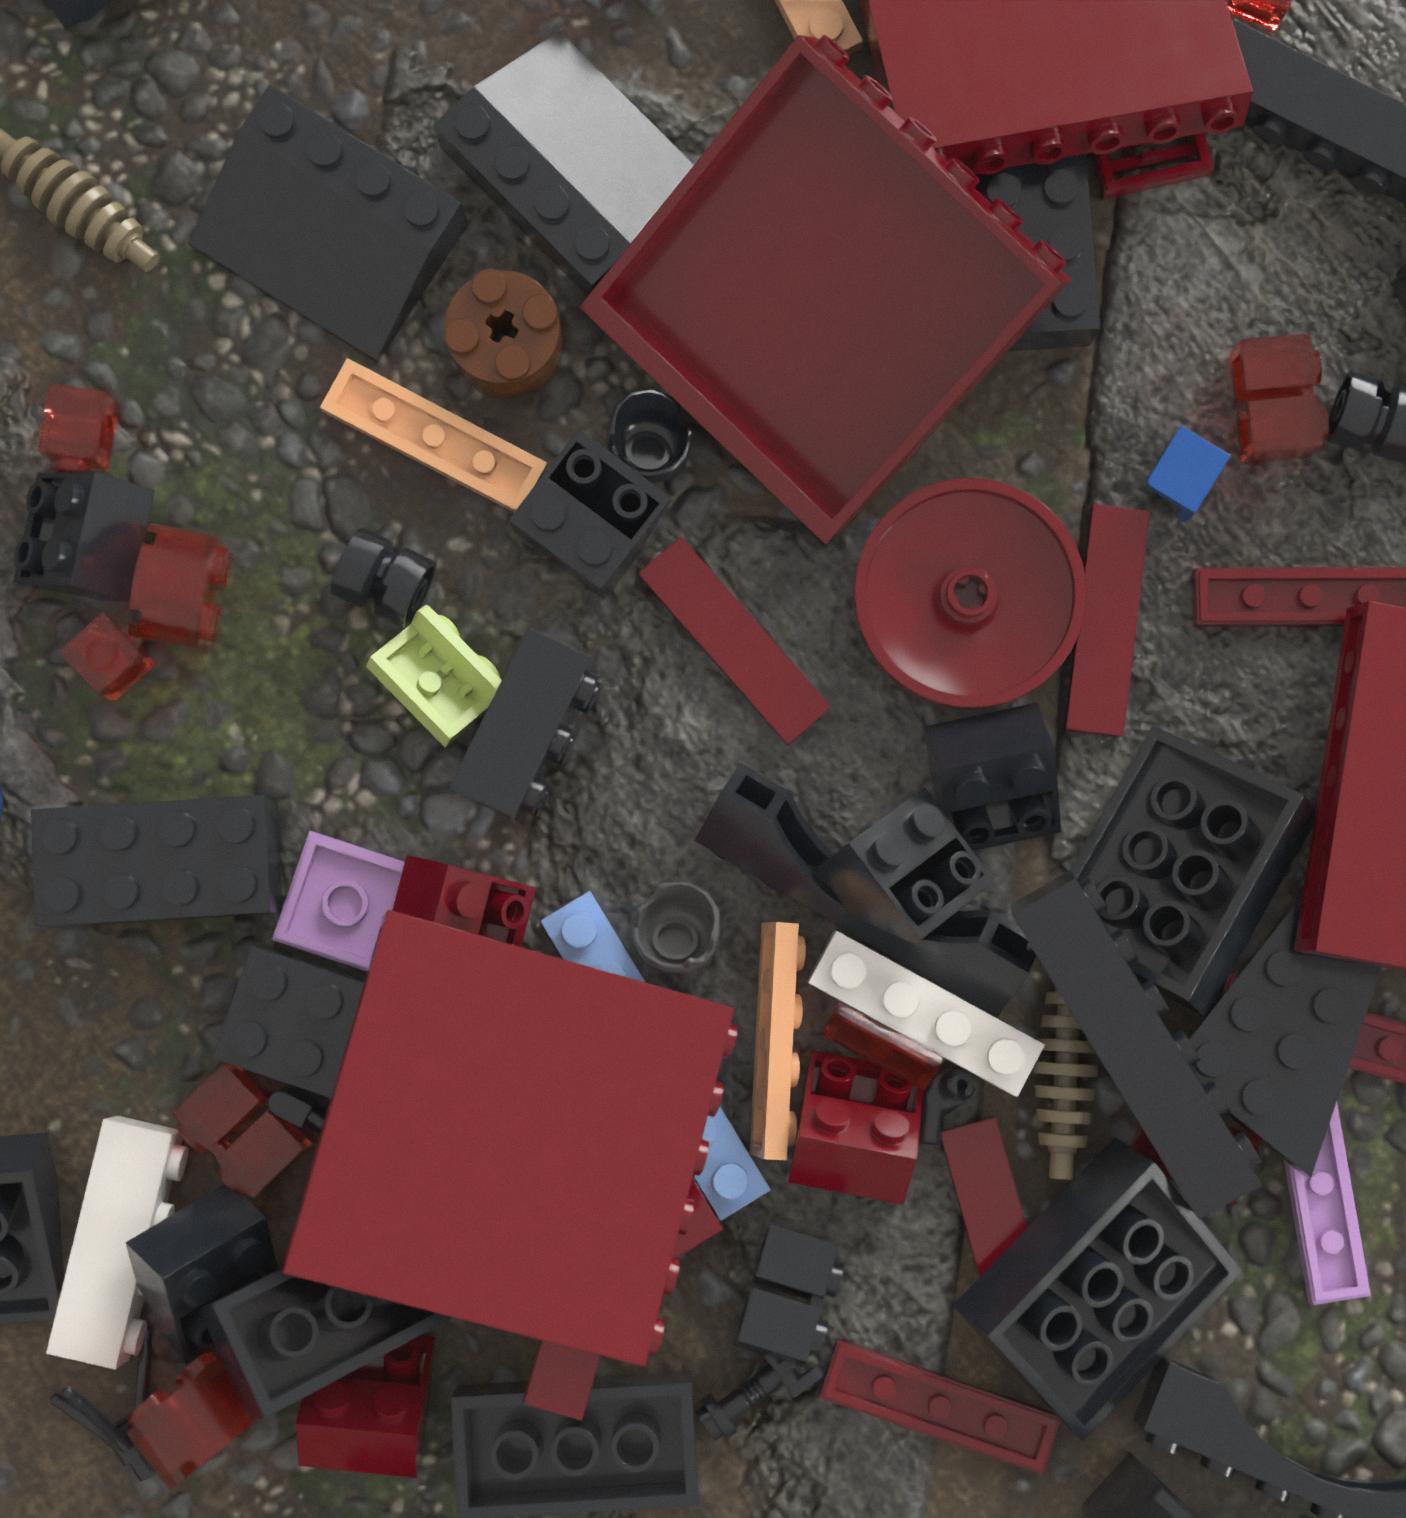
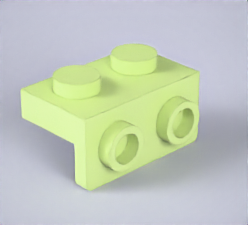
[366,605,502,748]

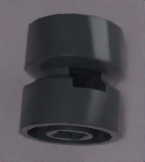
[1326,370,1406,464]
[330,527,437,629]

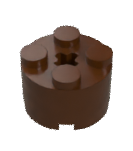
[444,268,563,399]

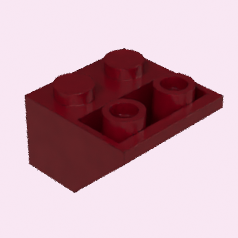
[392,855,536,947]
[788,1050,925,1205]
[296,1336,435,1478]

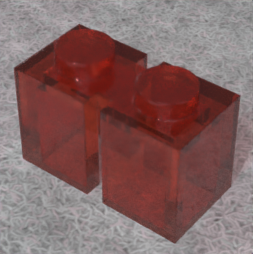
[1229,333,1329,464]
[172,1063,314,1198]

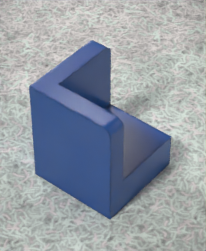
[1146,425,1231,523]

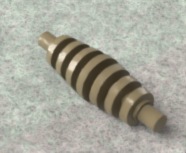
[0,128,160,272]
[1033,987,1099,1180]

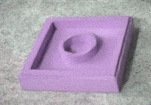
[272,831,405,971]

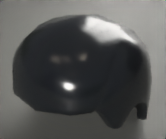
[606,389,693,484]

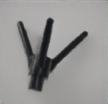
[50,1326,160,1481]

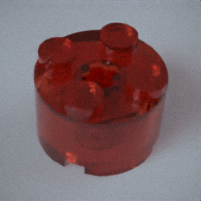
[128,523,233,650]
[126,1350,258,1491]

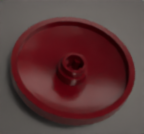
[853,478,1087,710]

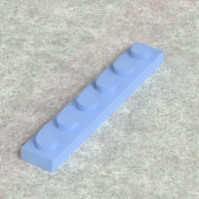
[541,891,771,1221]

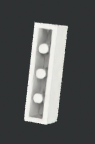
[806,931,1045,1097]
[46,1116,189,1369]

